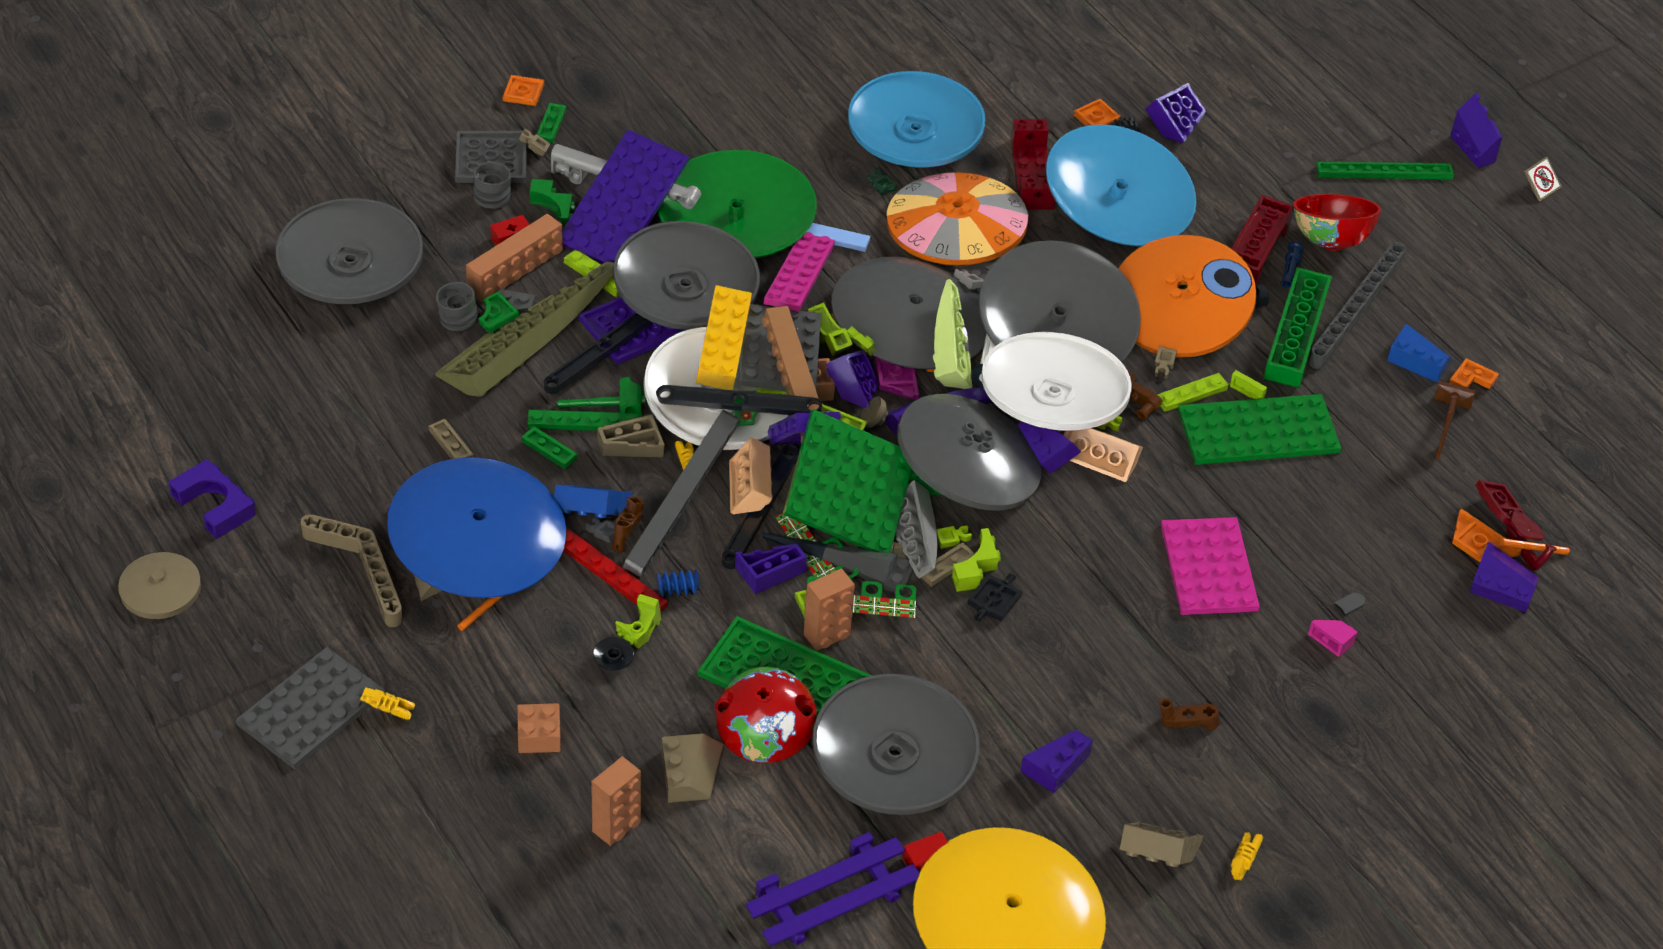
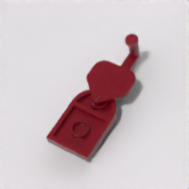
[1475,480,1557,571]

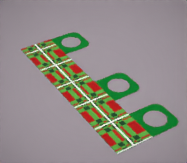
[775,513,859,579]
[805,576,916,618]

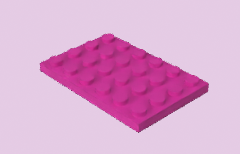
[1161,517,1260,615]

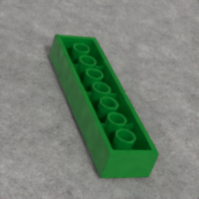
[1263,267,1332,388]

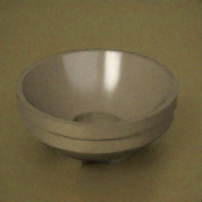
[860,396,888,429]

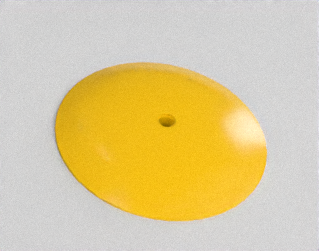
[913,828,1106,949]

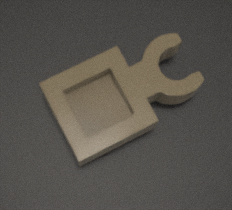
[519,129,550,157]
[1155,347,1177,379]

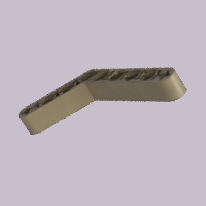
[300,514,403,627]

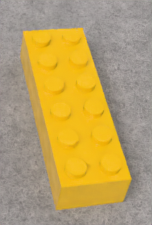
[695,285,752,390]

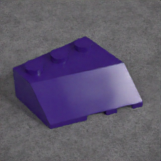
[1145,83,1206,143]
[1450,93,1502,168]
[826,350,879,408]
[1470,542,1539,612]

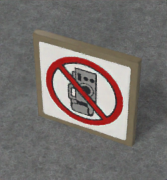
[1524,157,1562,202]

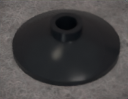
[593,637,634,671]

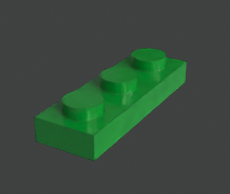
[537,103,566,144]
[521,426,577,469]

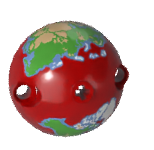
[1293,194,1381,251]
[714,667,817,763]

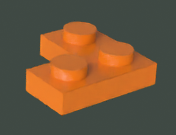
[1449,358,1499,389]

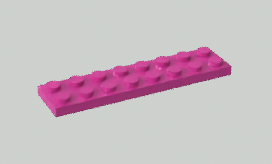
[764,232,835,312]

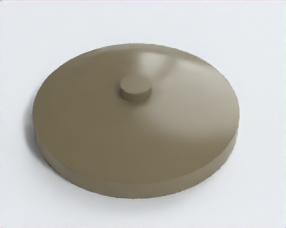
[118,552,201,619]

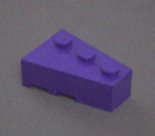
[1017,421,1081,474]
[735,544,807,594]

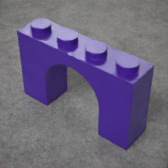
[768,412,841,445]
[168,459,256,539]

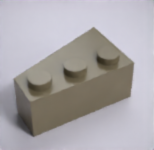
[597,415,665,457]

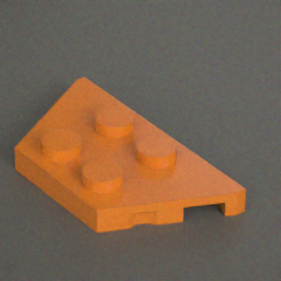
[1452,509,1522,562]

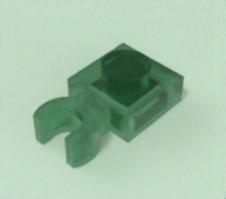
[868,168,896,195]

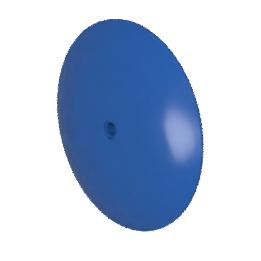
[387,458,566,598]

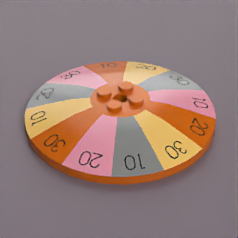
[887,173,1028,265]

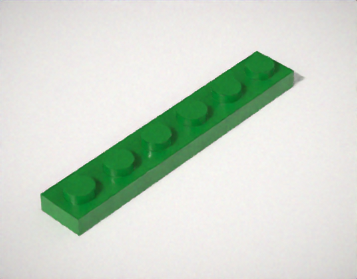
[528,410,642,431]

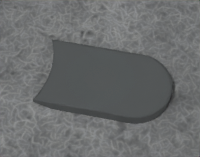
[1334,593,1365,615]

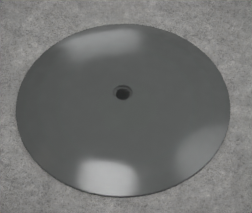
[979,240,1141,362]
[831,257,987,369]

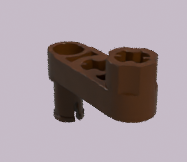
[1128,371,1162,420]
[612,497,644,553]
[1159,698,1220,730]

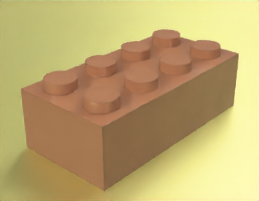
[804,568,855,651]
[591,756,641,846]

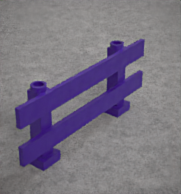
[745,832,920,947]

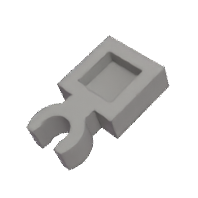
[954,269,983,290]

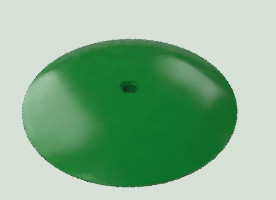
[658,150,817,258]

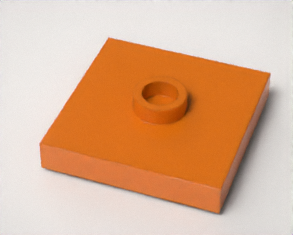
[503,75,544,106]
[1074,99,1121,126]

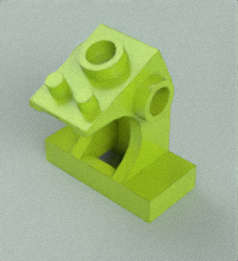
[615,594,661,649]

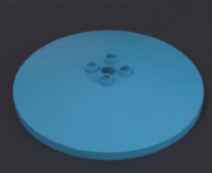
[848,71,985,167]

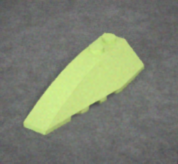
[933,279,972,389]

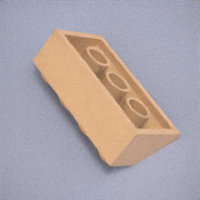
[1063,428,1143,482]
[729,437,772,514]

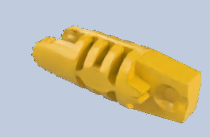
[675,441,695,470]
[360,687,415,720]
[1231,832,1263,880]

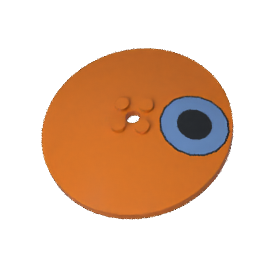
[1118,235,1256,358]

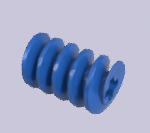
[657,569,699,597]

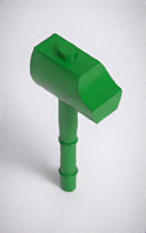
[558,377,645,413]

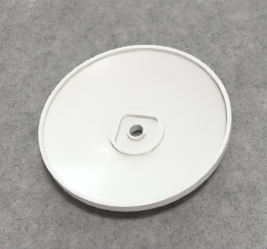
[644,327,789,450]
[981,332,1131,431]

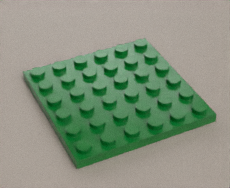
[783,409,912,553]

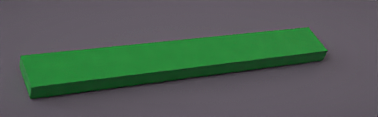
[1315,162,1454,179]

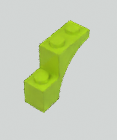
[806,303,853,356]
[952,528,1001,592]

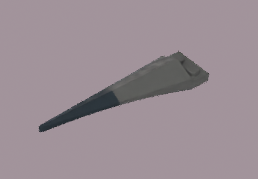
[761,533,914,595]

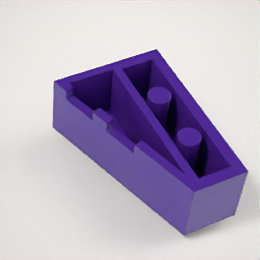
[1020,730,1093,793]

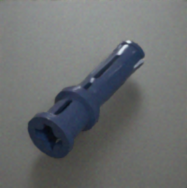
[1281,242,1304,288]

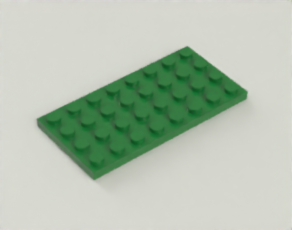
[1178,394,1342,465]
[697,616,872,717]

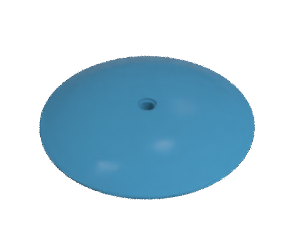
[1046,125,1196,246]

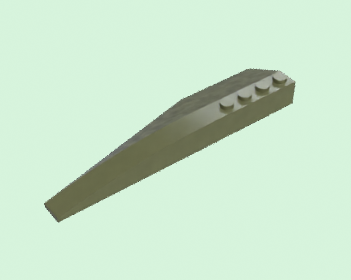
[435,262,614,397]

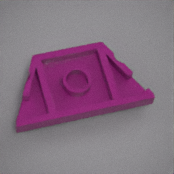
[875,357,919,400]

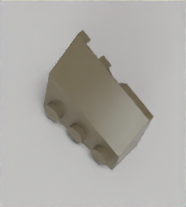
[661,733,723,803]
[1119,822,1204,867]

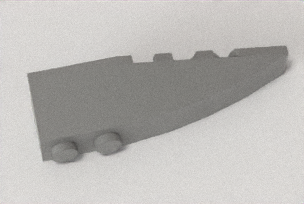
[895,480,937,578]

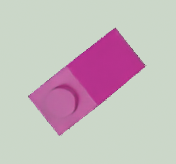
[1308,620,1357,657]

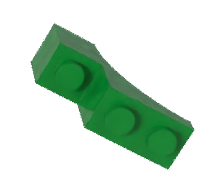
[530,179,575,230]

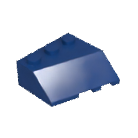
[1387,324,1452,382]
[554,485,632,518]

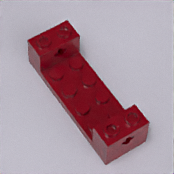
[1011,119,1056,210]
[1231,195,1293,285]

